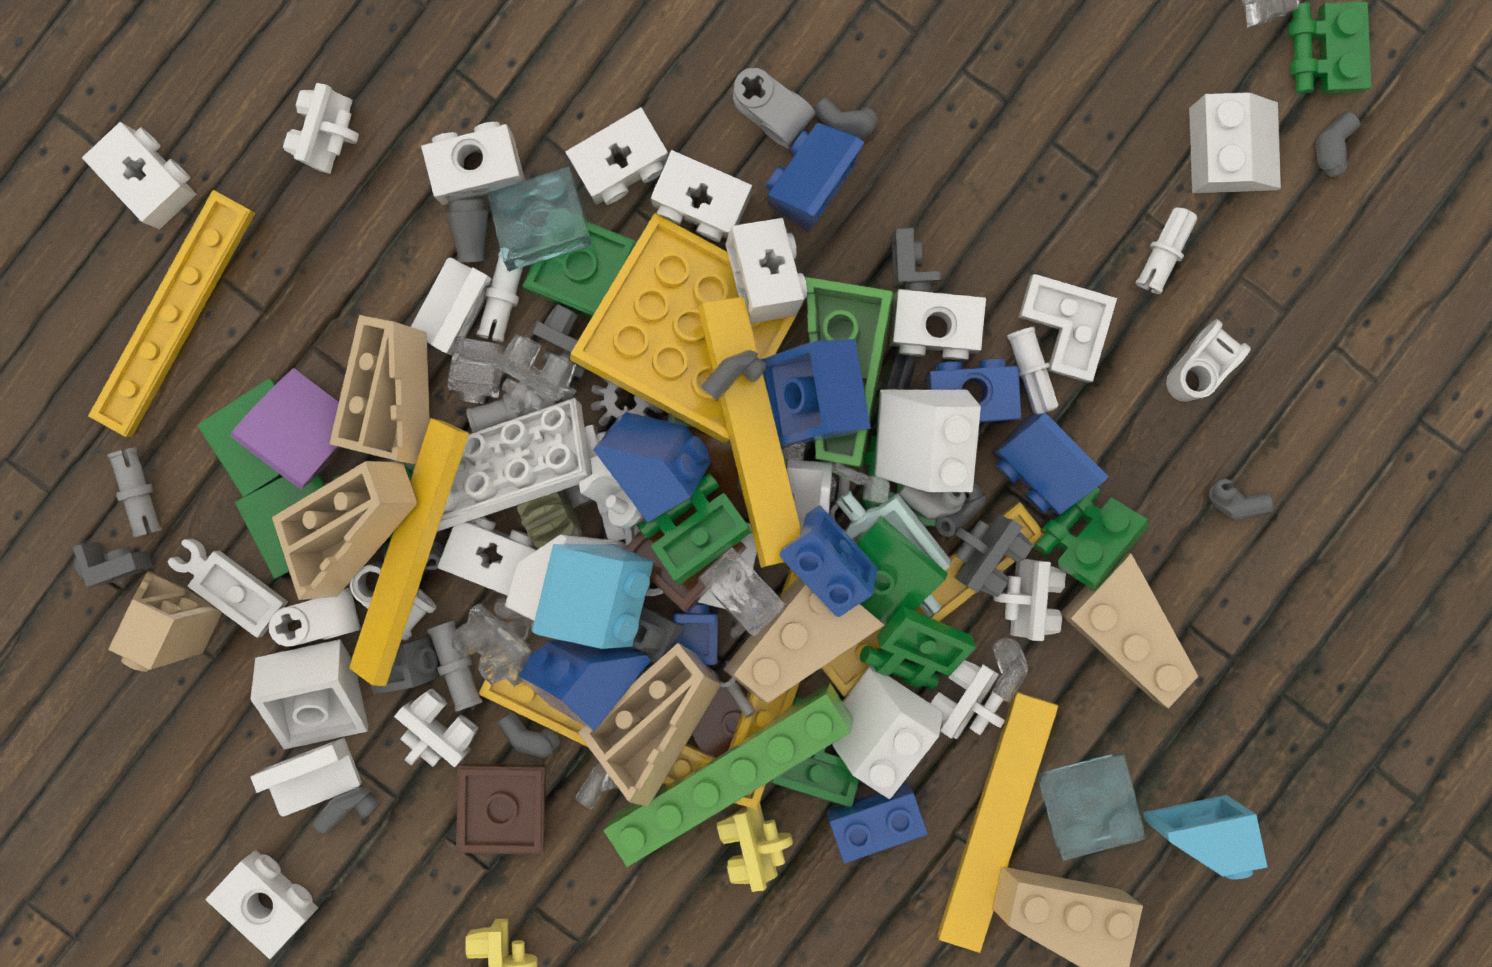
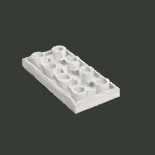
[437,398,591,531]

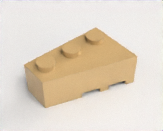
[329,315,430,464]
[272,461,417,600]
[1061,553,1198,708]
[108,571,222,672]
[723,576,884,703]
[578,643,721,807]
[992,867,1143,967]

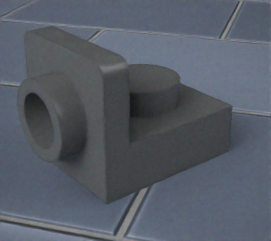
[891,228,942,292]
[73,542,154,587]
[371,636,439,695]

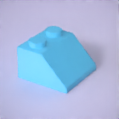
[532,544,654,649]
[1143,795,1267,879]

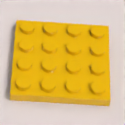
[570,213,805,444]

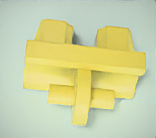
[717,802,793,892]
[466,919,537,967]

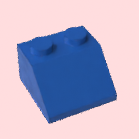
[765,123,864,233]
[761,339,871,447]
[593,412,712,523]
[991,412,1109,514]
[518,640,651,731]

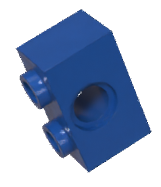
[925,359,1021,423]
[827,782,928,863]

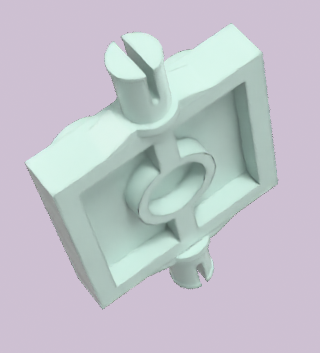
[836,491,951,617]

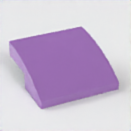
[230,368,341,490]

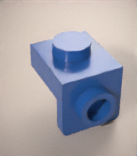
[673,603,718,665]

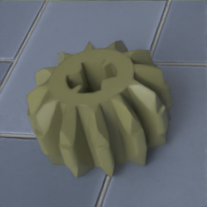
[517,490,582,549]

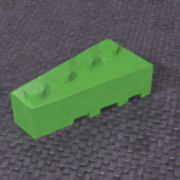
[805,277,894,469]

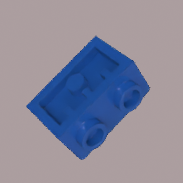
[780,505,878,617]

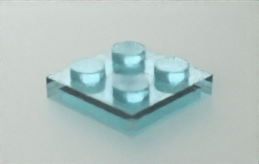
[487,167,592,271]
[1038,752,1146,861]

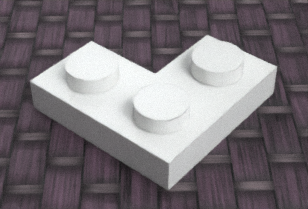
[1018,274,1117,383]

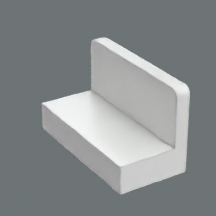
[411,258,493,357]
[787,460,832,530]
[250,737,362,816]

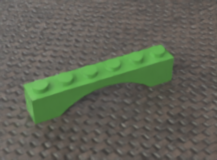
[603,683,853,867]

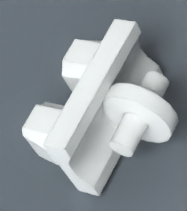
[283,83,359,174]
[579,455,644,529]
[994,559,1066,641]
[930,660,1005,739]
[394,689,479,767]

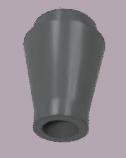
[445,199,489,263]

